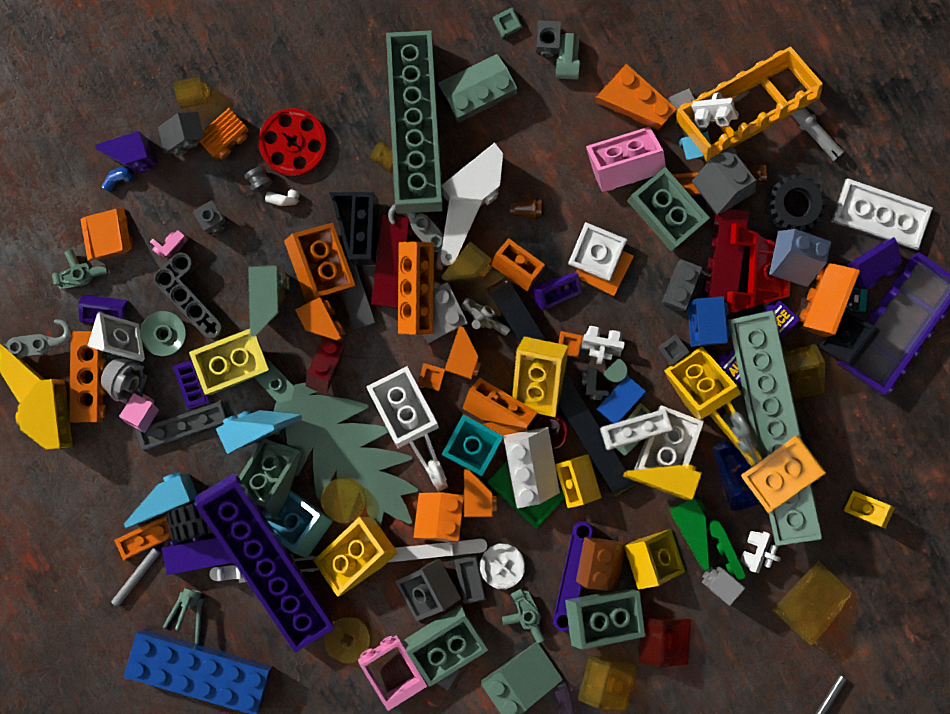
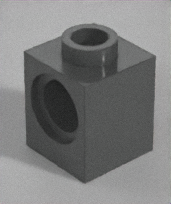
[536,20,561,57]

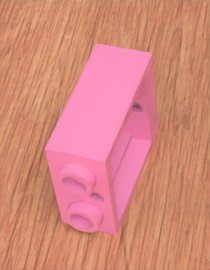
[357,635,427,711]

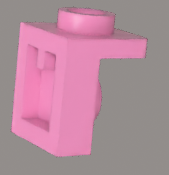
[150,230,189,258]

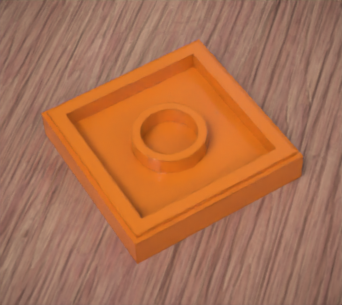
[576,251,634,297]

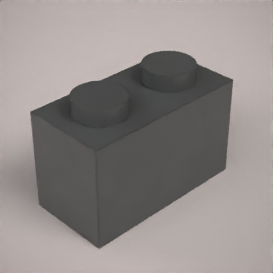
[158,111,205,155]
[661,259,702,312]

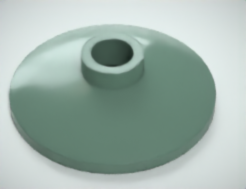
[140,311,186,356]

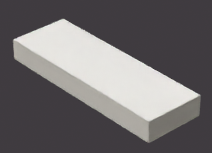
[600,409,673,450]

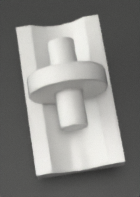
[692,93,739,128]
[580,326,624,365]
[740,531,781,573]

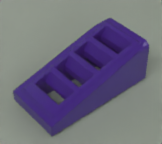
[532,272,582,310]
[173,360,210,409]

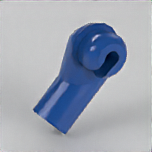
[101,166,133,193]

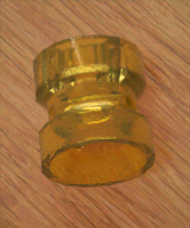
[370,140,393,171]

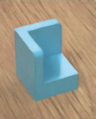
[679,132,711,160]

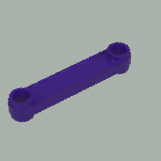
[553,521,593,631]

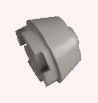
[101,358,147,403]

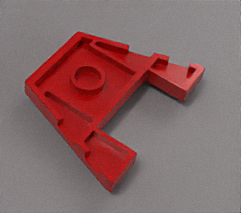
[727,223,790,313]

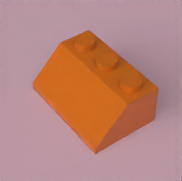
[284,222,356,303]
[798,263,860,337]

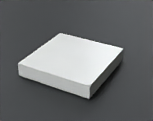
[568,222,627,281]

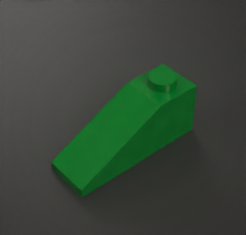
[667,497,709,571]

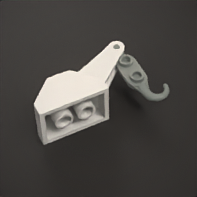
[388,143,503,266]

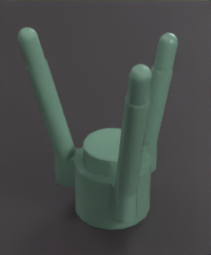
[163,588,204,645]

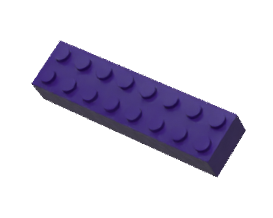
[195,472,334,653]

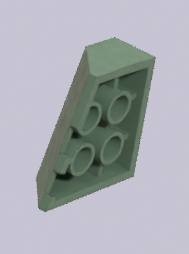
[249,266,290,337]

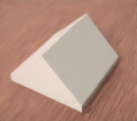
[88,312,145,361]

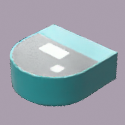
[846,288,868,312]

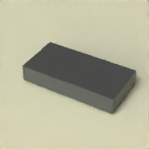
[454,555,486,605]

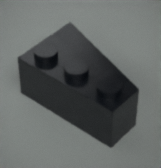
[329,192,379,265]

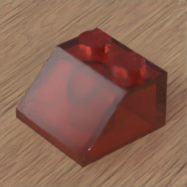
[638,616,691,668]

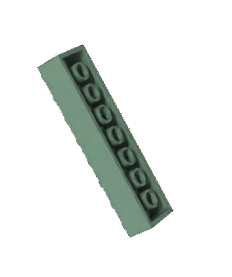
[386,30,442,214]

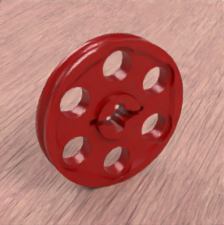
[259,108,327,176]

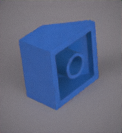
[687,297,730,347]

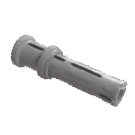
[791,107,844,161]

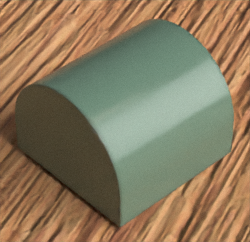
[602,359,627,383]

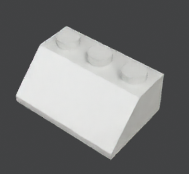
[503,427,560,508]

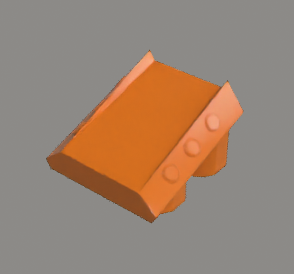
[81,208,134,261]

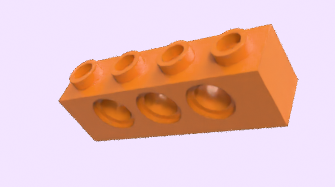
[398,242,434,335]
[70,331,107,422]

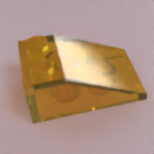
[772,561,852,646]

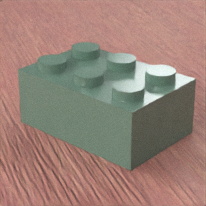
[565,588,645,649]

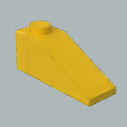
[623,463,701,501]

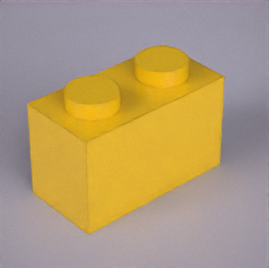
[555,454,602,508]

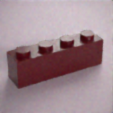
[703,209,749,302]
[371,214,413,309]

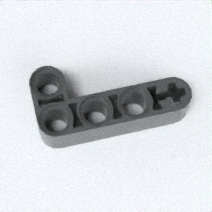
[154,253,225,339]

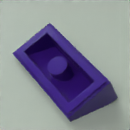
[78,295,127,324]

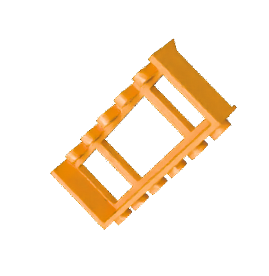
[676,46,823,162]

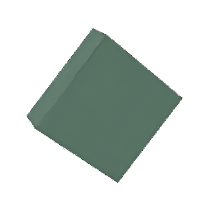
[492,7,522,39]

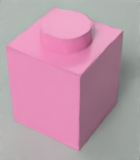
[119,394,159,433]

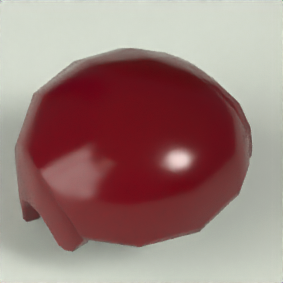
[534,414,568,450]

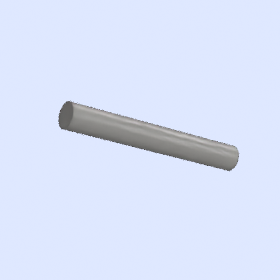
[111,547,161,607]

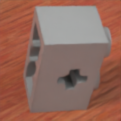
[702,565,745,606]

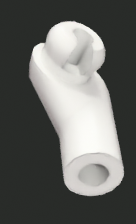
[265,190,300,206]

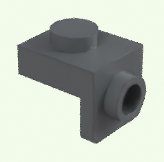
[193,201,228,235]
[581,367,609,400]

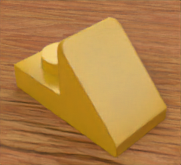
[844,491,895,529]

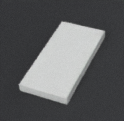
[832,178,933,251]

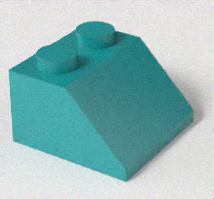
[442,414,504,476]

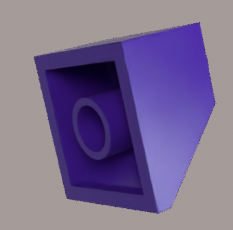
[95,131,157,173]
[845,237,903,289]

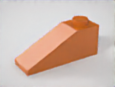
[463,378,538,428]

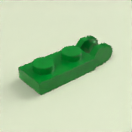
[707,519,746,580]

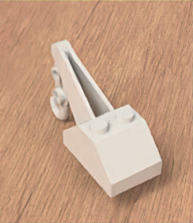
[367,366,448,492]

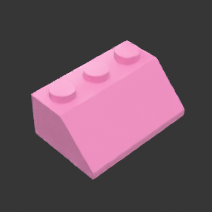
[586,127,666,192]

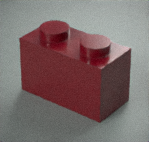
[305,336,345,394]

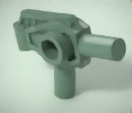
[52,249,109,290]
[502,589,545,643]

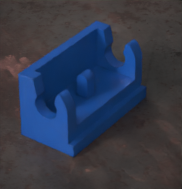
[597,375,647,424]

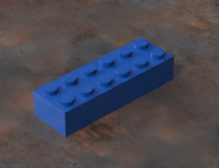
[124,629,273,714]

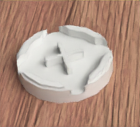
[480,543,525,589]

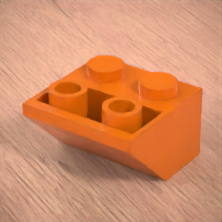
[295,297,346,342]

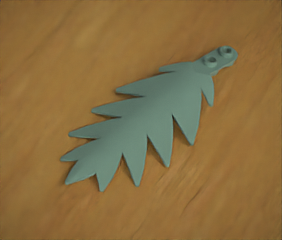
[254,358,418,528]

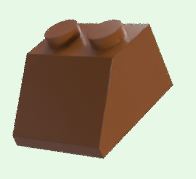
[576,537,627,591]

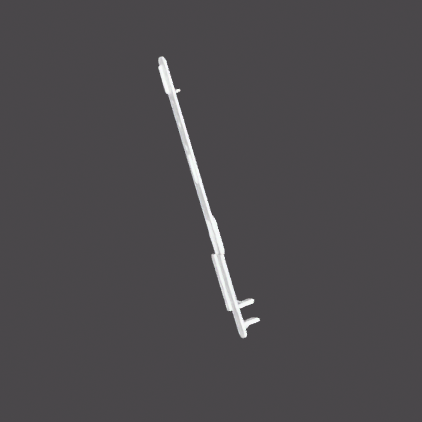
[209,539,487,583]

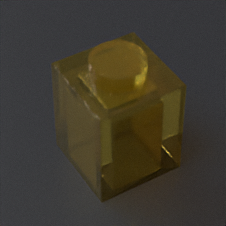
[173,76,210,109]

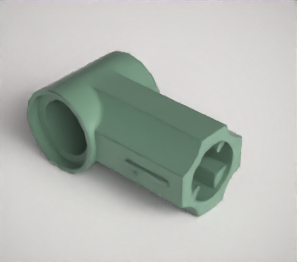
[555,33,579,80]

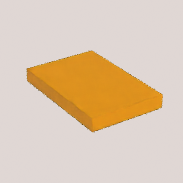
[741,435,826,513]

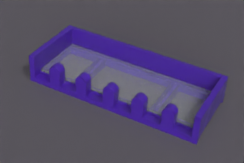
[835,252,950,395]

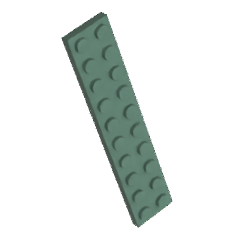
[728,310,823,546]

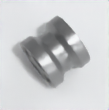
[244,166,273,192]

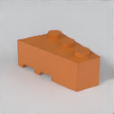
[594,64,677,131]

